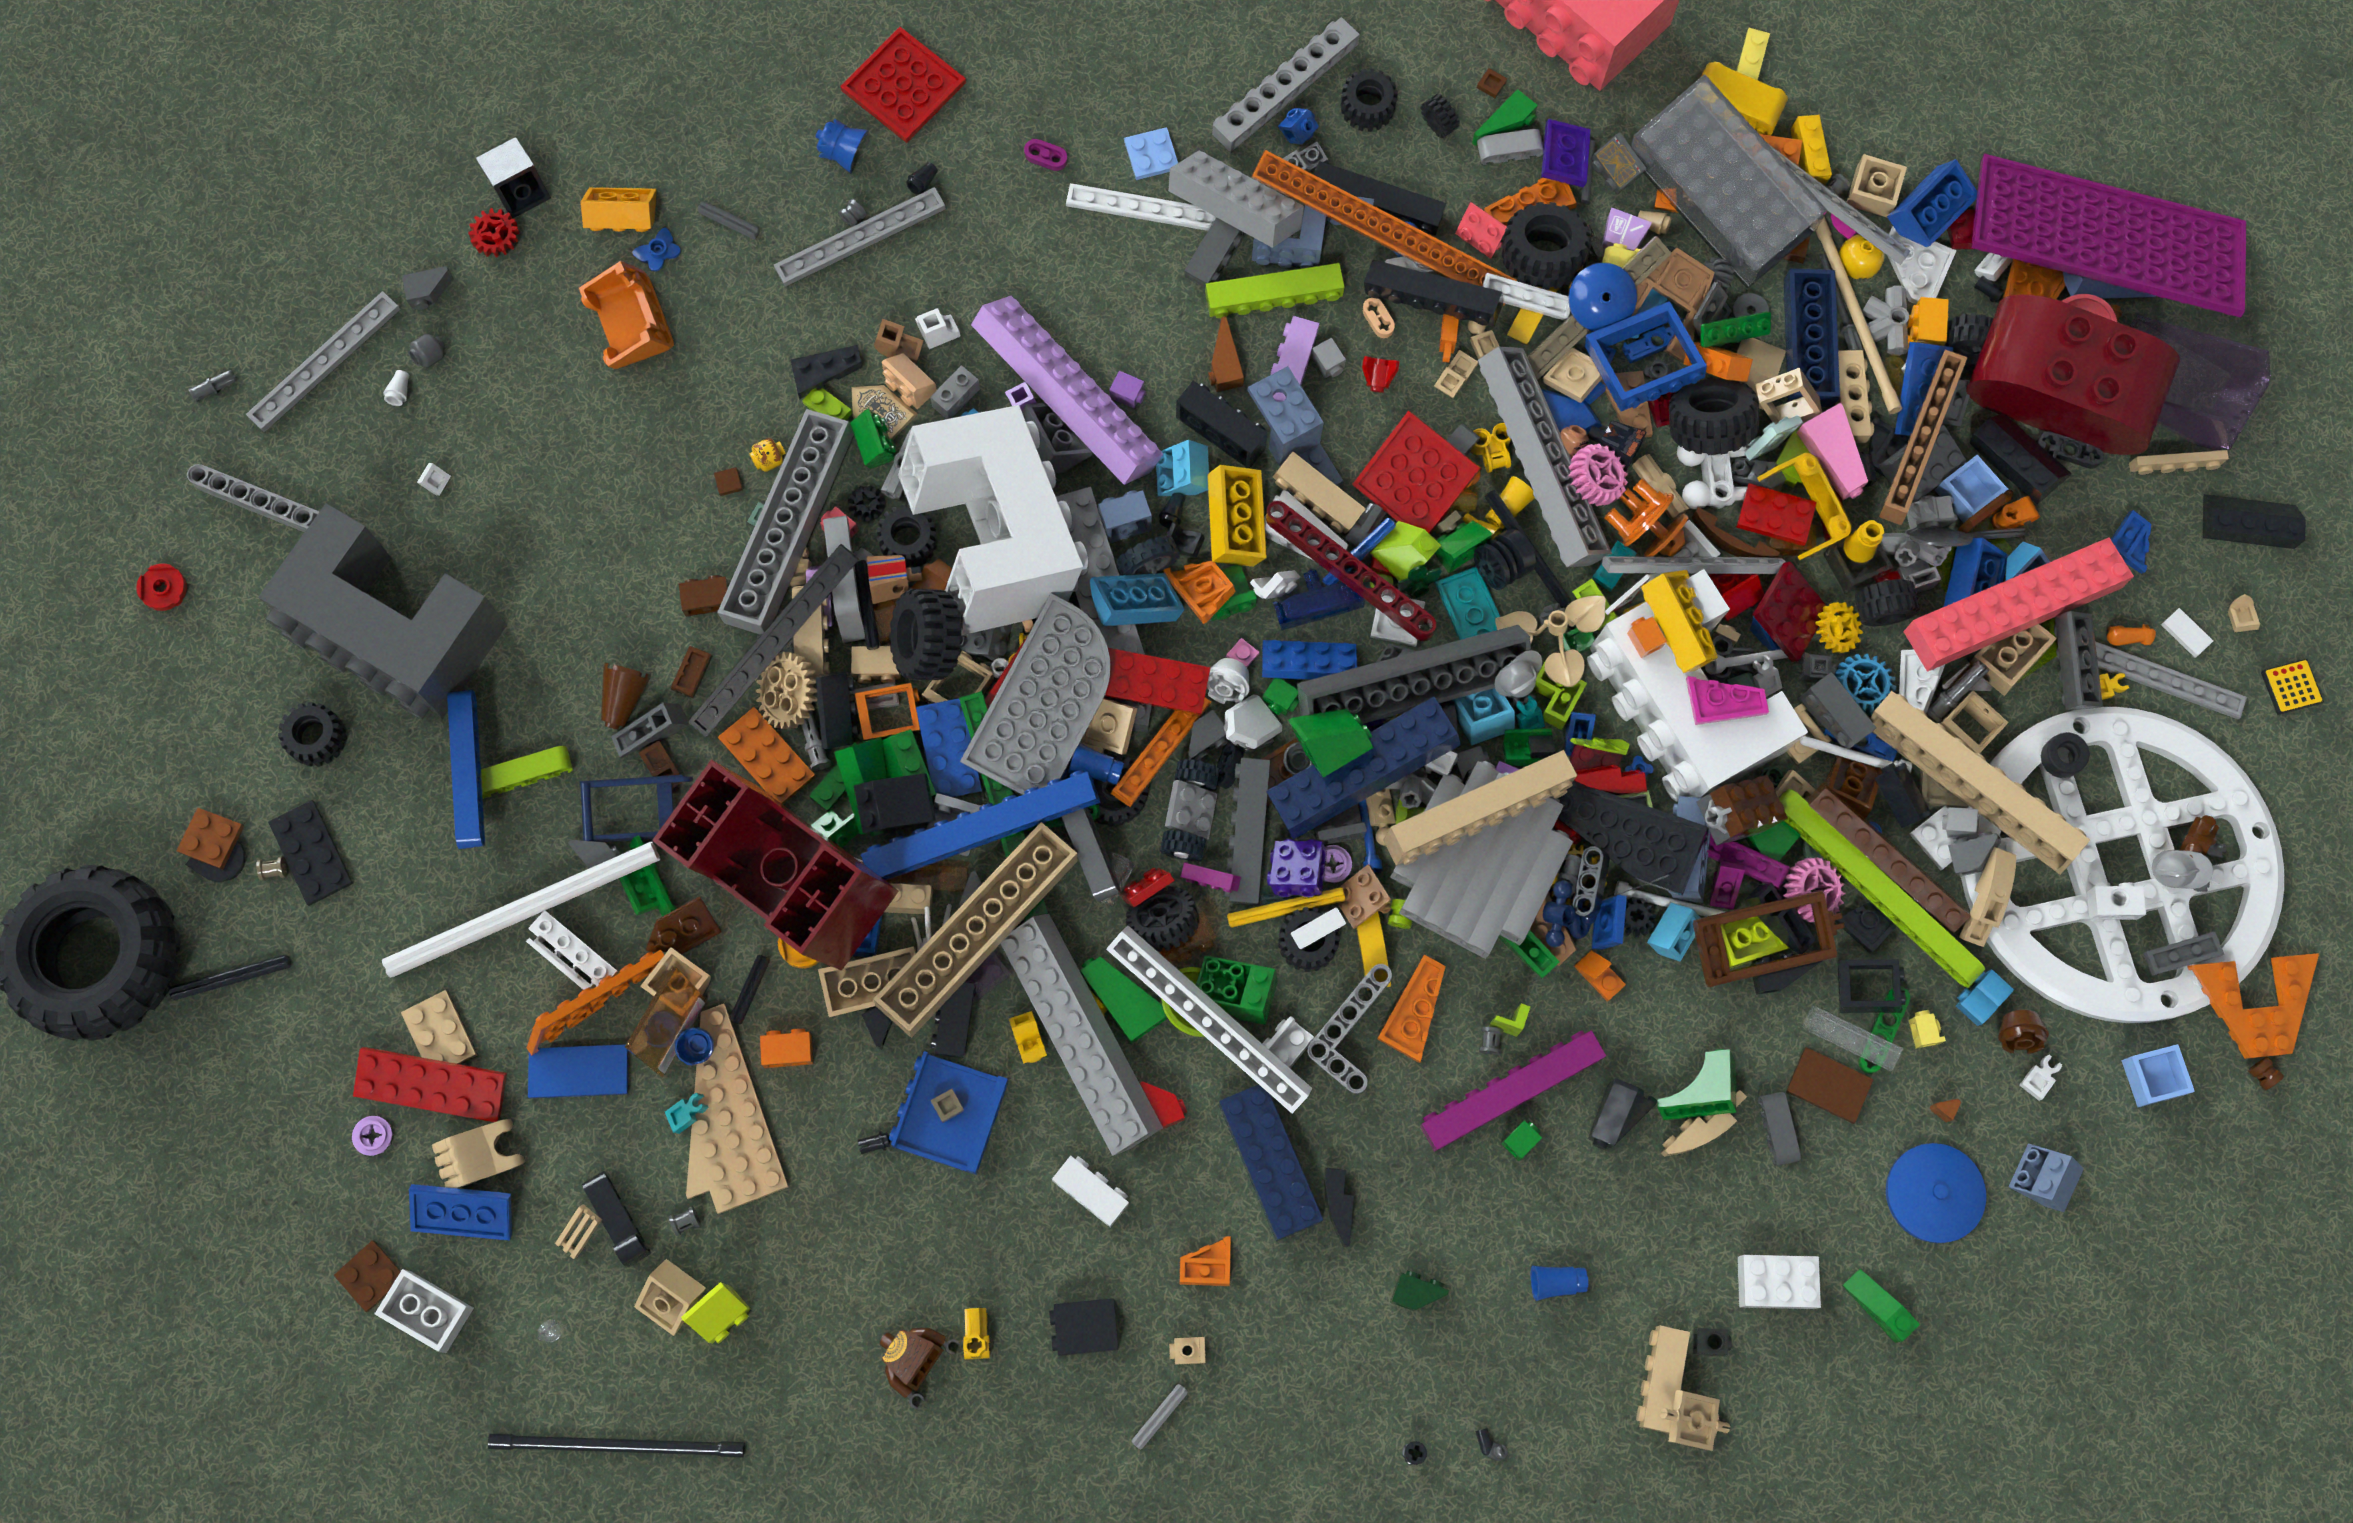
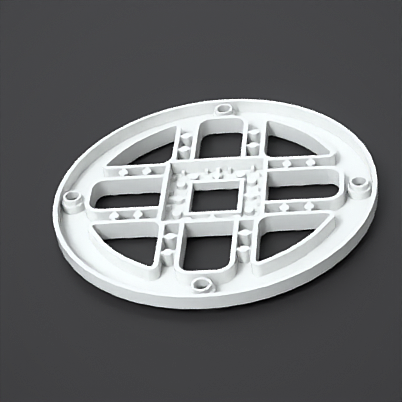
[1961,707,2284,1023]

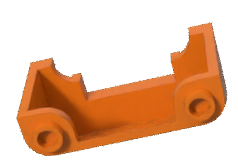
[579,261,674,369]

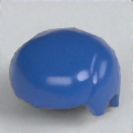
[675,1027,714,1066]

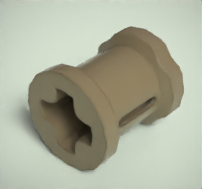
[256,856,287,880]

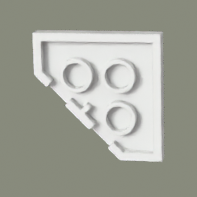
[1887,226,1956,304]

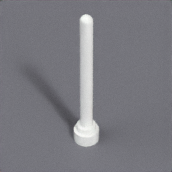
[1705,649,1788,674]
[1800,736,1912,773]
[1614,881,1725,917]

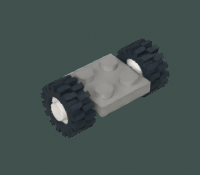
[1160,759,1220,861]

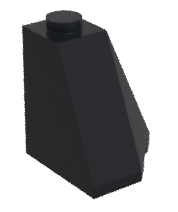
[1588,1078,1658,1150]

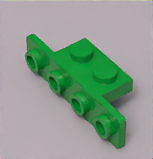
[1701,311,1771,347]
[811,809,859,847]
[619,835,677,917]

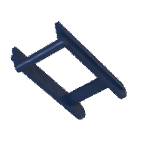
[579,775,693,842]

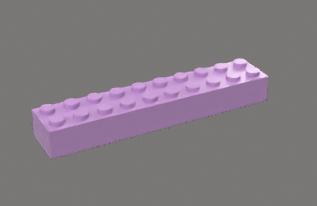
[971,296,1163,485]

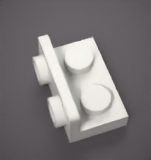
[1262,1016,1314,1068]

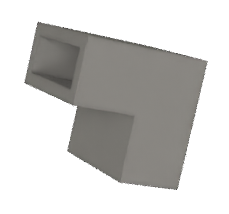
[1896,559,1941,594]

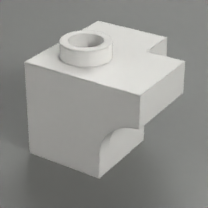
[915,308,960,349]

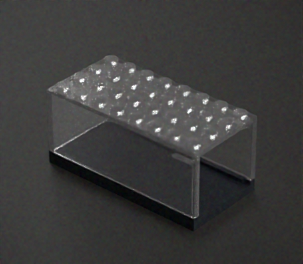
[1631,74,1827,289]

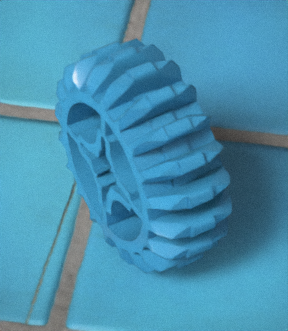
[1835,654,1897,716]

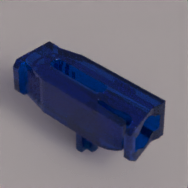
[1273,570,1366,631]

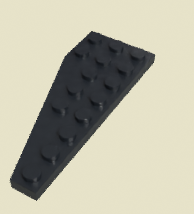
[1558,781,1709,896]

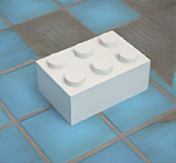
[1738,1255,1821,1309]
[375,1269,474,1353]

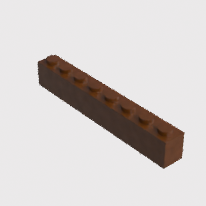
[1807,782,1971,933]

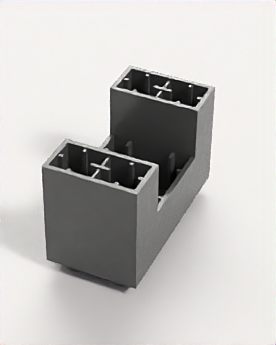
[258,503,507,720]

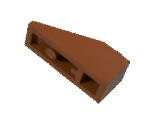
[1208,316,1244,392]

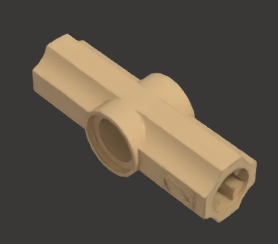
[1632,454,1689,521]

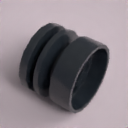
[1474,529,1536,590]

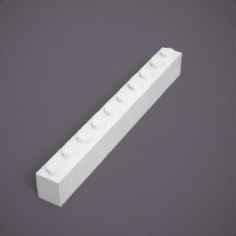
[1106,926,1312,1114]

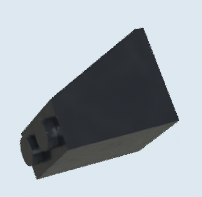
[476,137,551,219]
[854,773,936,833]

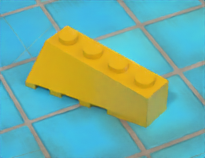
[1641,570,1718,673]

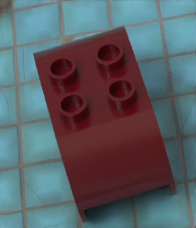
[1966,295,2180,455]

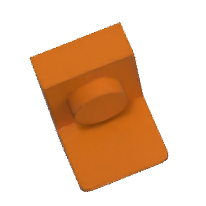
[1574,950,1626,1002]

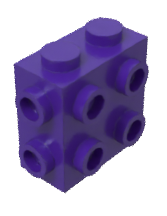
[1267,839,1327,898]

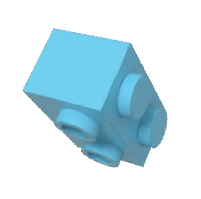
[1647,903,1701,961]

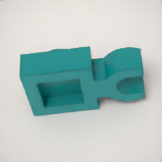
[1516,695,1545,729]
[665,1093,709,1134]

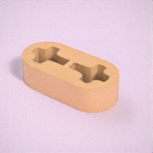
[1363,298,1395,338]

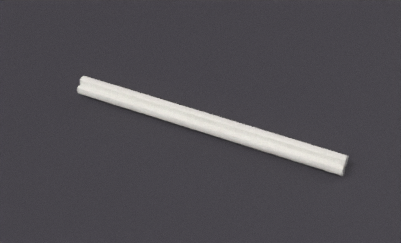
[382,842,660,978]

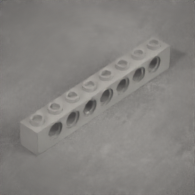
[1212,17,1360,152]

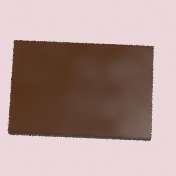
[1786,1047,1873,1124]

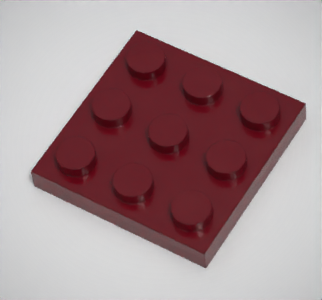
[1752,562,1827,662]

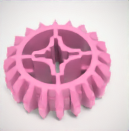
[1568,443,1628,506]
[1783,857,1846,922]

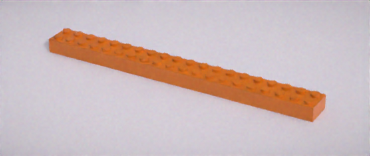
[1251,150,1517,306]

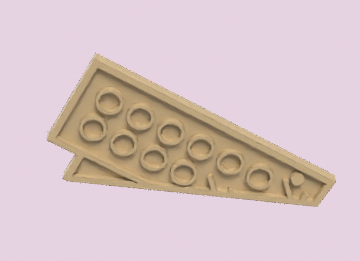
[686,1004,789,1214]

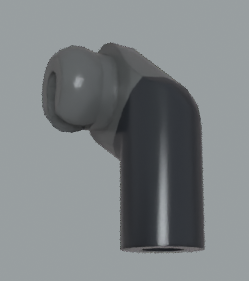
[1475,1428,1508,1461]

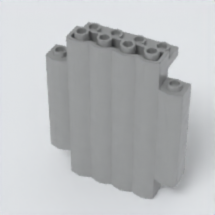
[1390,761,1573,959]

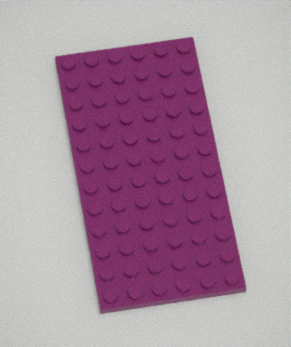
[1971,154,2246,318]

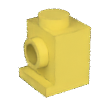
[1909,1010,1946,1049]

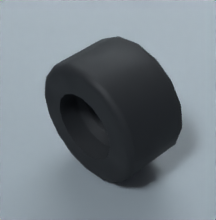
[2040,732,2090,778]

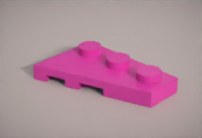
[1686,676,1769,725]

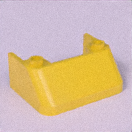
[1757,453,1852,560]

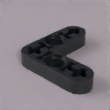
[2036,432,2104,469]

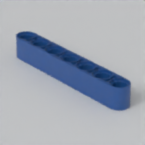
[447,689,485,849]

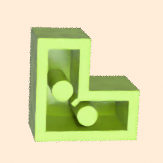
[1533,662,1587,730]

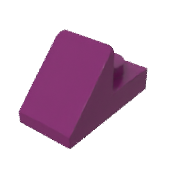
[1709,861,1745,910]

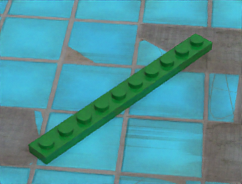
[959,691,1048,922]

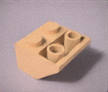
[881,353,937,409]

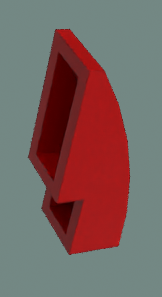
[1574,764,1647,793]

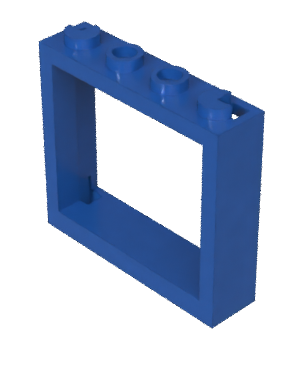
[1585,301,1707,412]

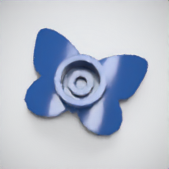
[632,228,681,272]

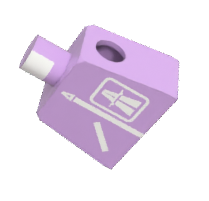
[1601,208,1652,251]

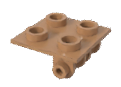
[1338,864,1391,929]

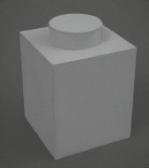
[1311,338,1346,378]
[1942,807,1979,839]

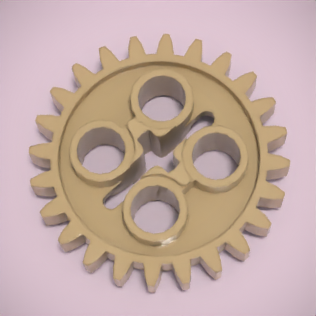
[756,652,817,729]

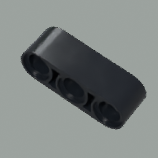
[1573,847,1610,918]

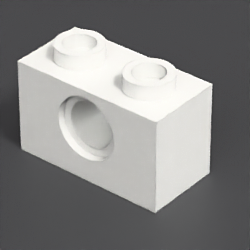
[2087,882,2146,920]

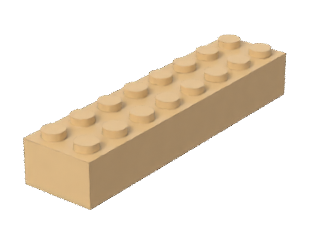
[1383,750,1577,866]

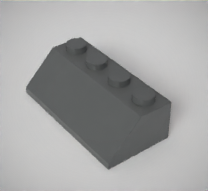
[2054,611,2103,711]

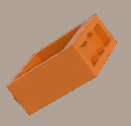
[855,683,920,741]

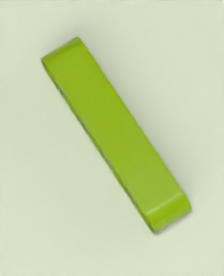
[481,746,573,799]

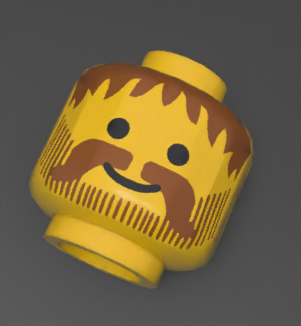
[749,438,786,472]

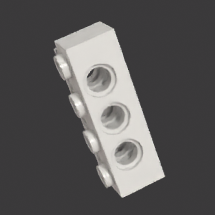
[526,910,619,990]

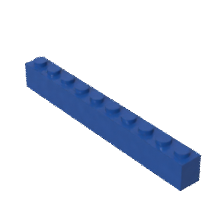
[861,770,1100,881]

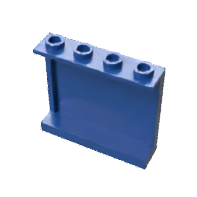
[889,1051,1009,1175]

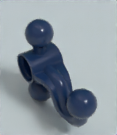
[1543,880,1597,948]

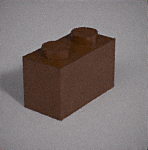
[679,575,729,617]

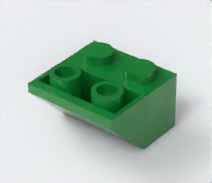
[850,409,897,469]

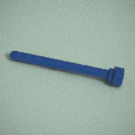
[1359,799,1383,873]

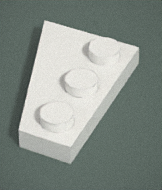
[1899,649,1945,713]

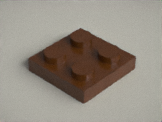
[334,1240,401,1312]

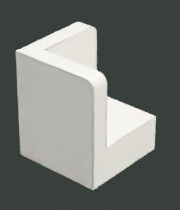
[1425,751,1458,775]

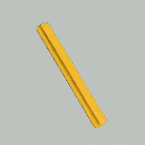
[1227,887,1345,927]

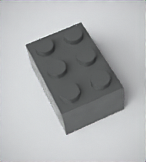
[1879,424,1967,503]

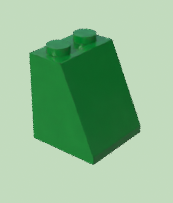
[1288,709,1373,777]

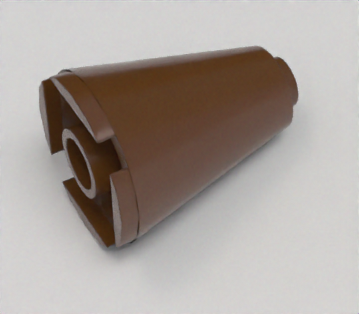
[601,662,651,730]

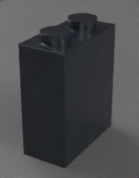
[1049,1298,1118,1356]

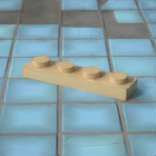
[2129,450,2229,475]

